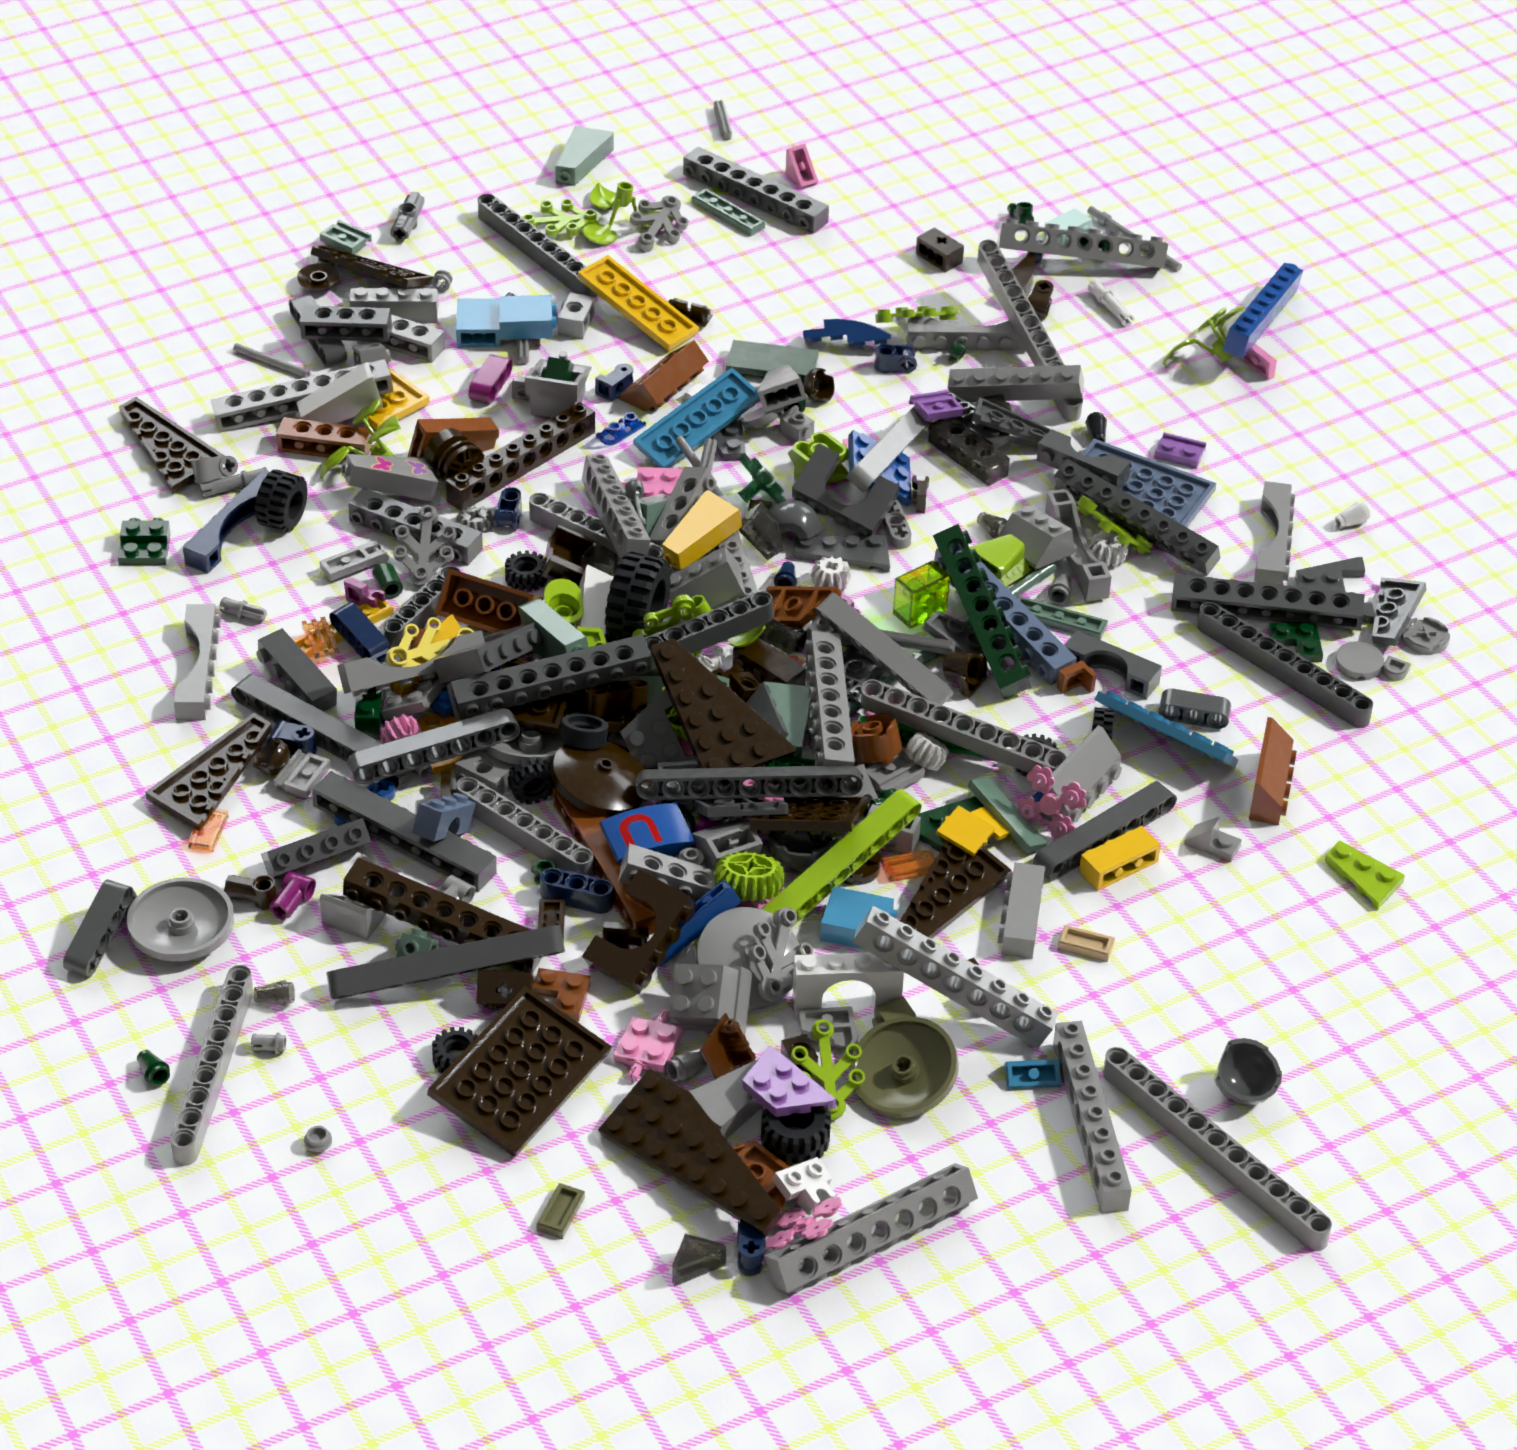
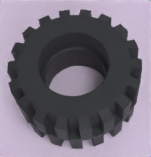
[255,469,308,532]
[761,1105,831,1166]

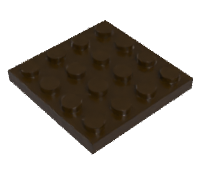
[749,796,868,835]

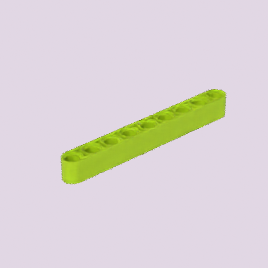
[762,789,922,929]

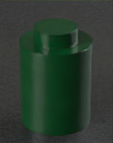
[372,563,403,599]

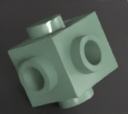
[395,928,440,957]

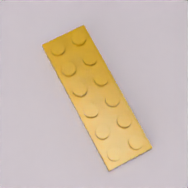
[577,255,699,352]

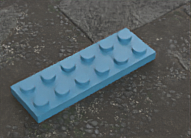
[633,368,760,468]
[1094,691,1239,768]

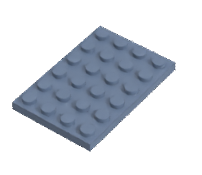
[1054,439,1217,527]

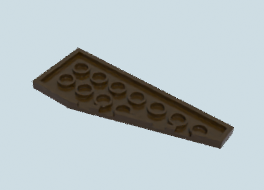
[598,1068,783,1237]

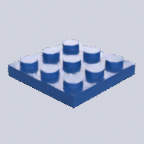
[848,430,912,506]

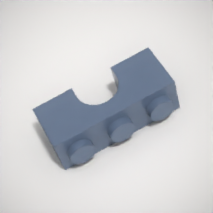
[412,793,476,841]

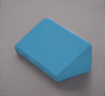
[1003,1059,1062,1089]

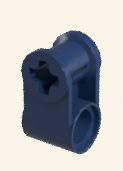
[874,344,917,373]
[493,487,522,530]
[266,721,317,756]
[737,1221,766,1276]

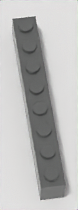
[312,771,497,892]

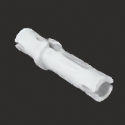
[1088,279,1135,326]

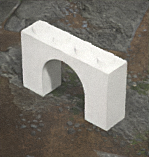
[792,952,904,1018]

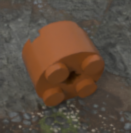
[850,714,903,765]

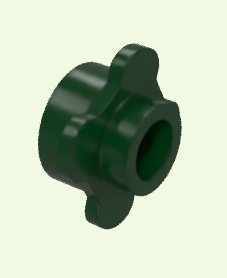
[948,339,968,362]
[531,859,556,884]

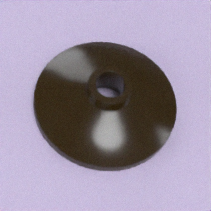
[297,263,340,291]

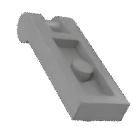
[319,541,389,581]

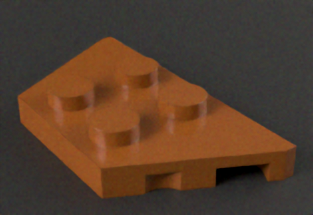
[766,586,842,627]
[732,1140,790,1212]

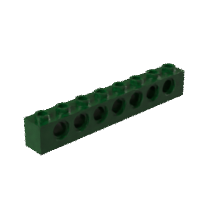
[933,524,1032,699]

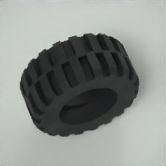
[605,551,671,641]

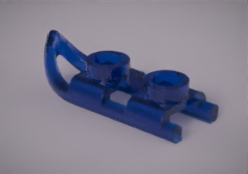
[595,412,646,445]

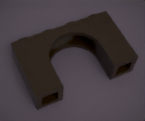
[581,869,696,994]

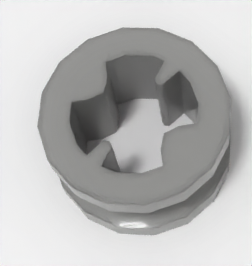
[432,270,453,291]

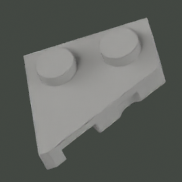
[799,1006,858,1052]

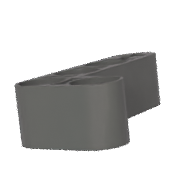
[63,879,137,977]

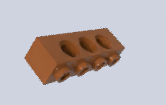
[276,417,372,460]

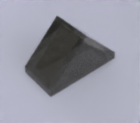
[672,1234,726,1286]

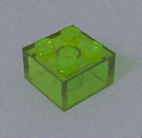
[893,560,950,629]

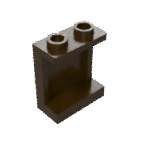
[541,525,599,587]

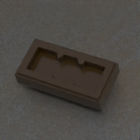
[538,899,566,943]

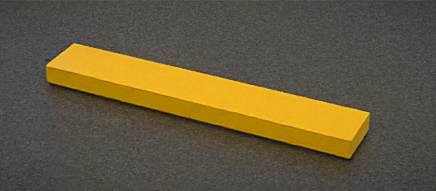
[264,600,394,665]

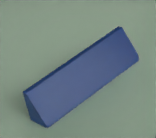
[647,880,741,967]

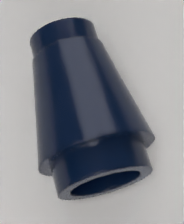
[774,562,797,586]

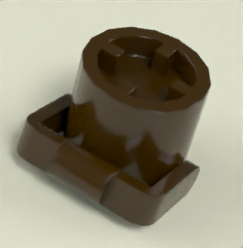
[943,651,989,697]

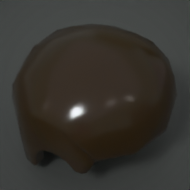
[804,368,835,402]
[253,739,290,775]

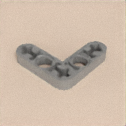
[842,500,912,549]

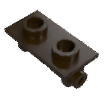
[668,298,713,328]

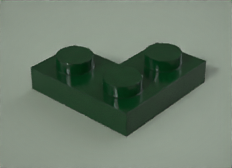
[1268,622,1323,662]

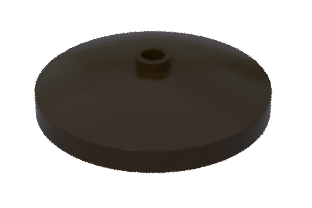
[550,742,650,817]

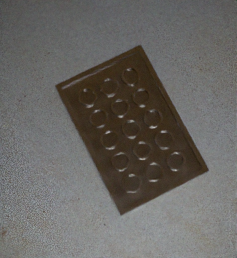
[427,986,612,1157]

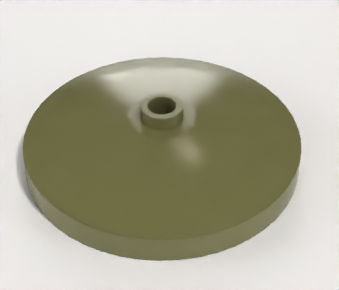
[849,1016,959,1118]

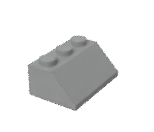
[997,505,1074,569]
[669,546,745,623]

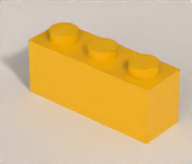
[1079,826,1161,891]

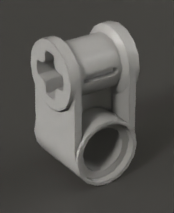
[191,456,238,484]

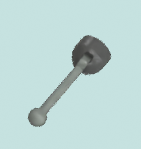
[625,480,646,526]

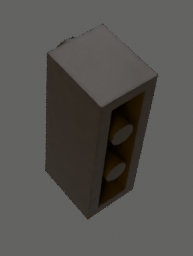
[732,638,806,686]

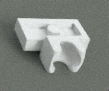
[771,1157,835,1216]

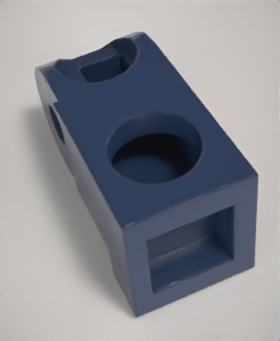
[595,363,634,402]

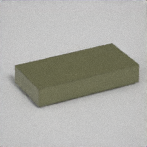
[536,1183,585,1239]

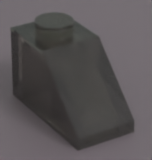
[738,502,784,560]

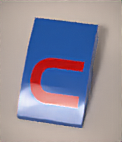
[599,803,695,863]

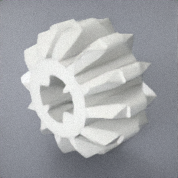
[1089,531,1129,568]
[811,556,851,591]
[905,732,949,771]

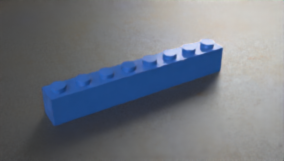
[1222,262,1304,359]

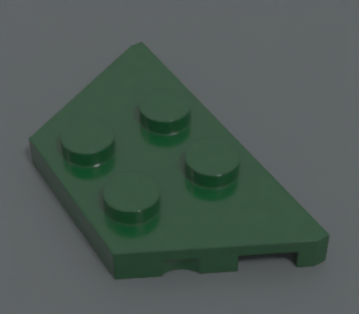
[918,796,984,852]

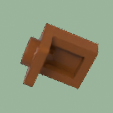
[1057,661,1096,694]

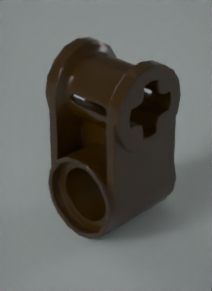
[1028,280,1054,319]

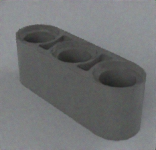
[1158,688,1232,729]

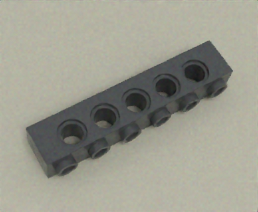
[348,488,483,565]

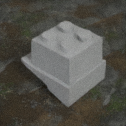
[525,351,592,418]
[669,964,752,1034]

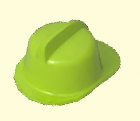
[544,579,584,626]

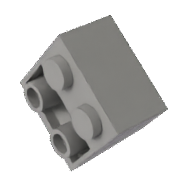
[692,819,763,870]

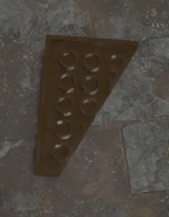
[649,638,796,768]

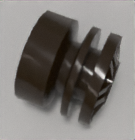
[424,428,485,482]

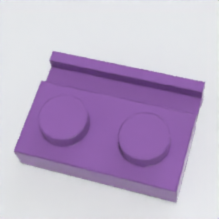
[908,390,964,422]
[1154,432,1207,468]

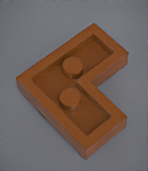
[533,968,591,1022]

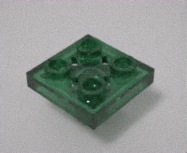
[737,453,786,504]

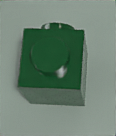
[541,357,574,382]

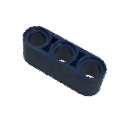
[329,602,391,659]
[540,868,613,914]

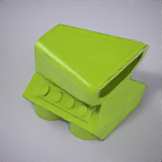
[787,432,849,485]
[970,534,1031,588]

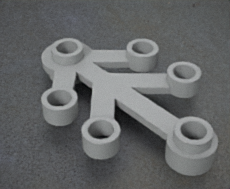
[629,196,689,252]
[393,505,456,587]
[748,907,813,1002]

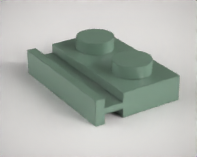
[319,220,372,254]

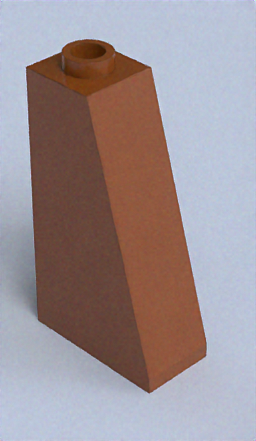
[407,417,499,458]

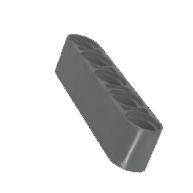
[289,294,347,366]
[383,566,461,648]

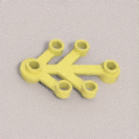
[386,617,474,681]

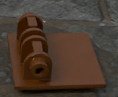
[700,1013,756,1079]

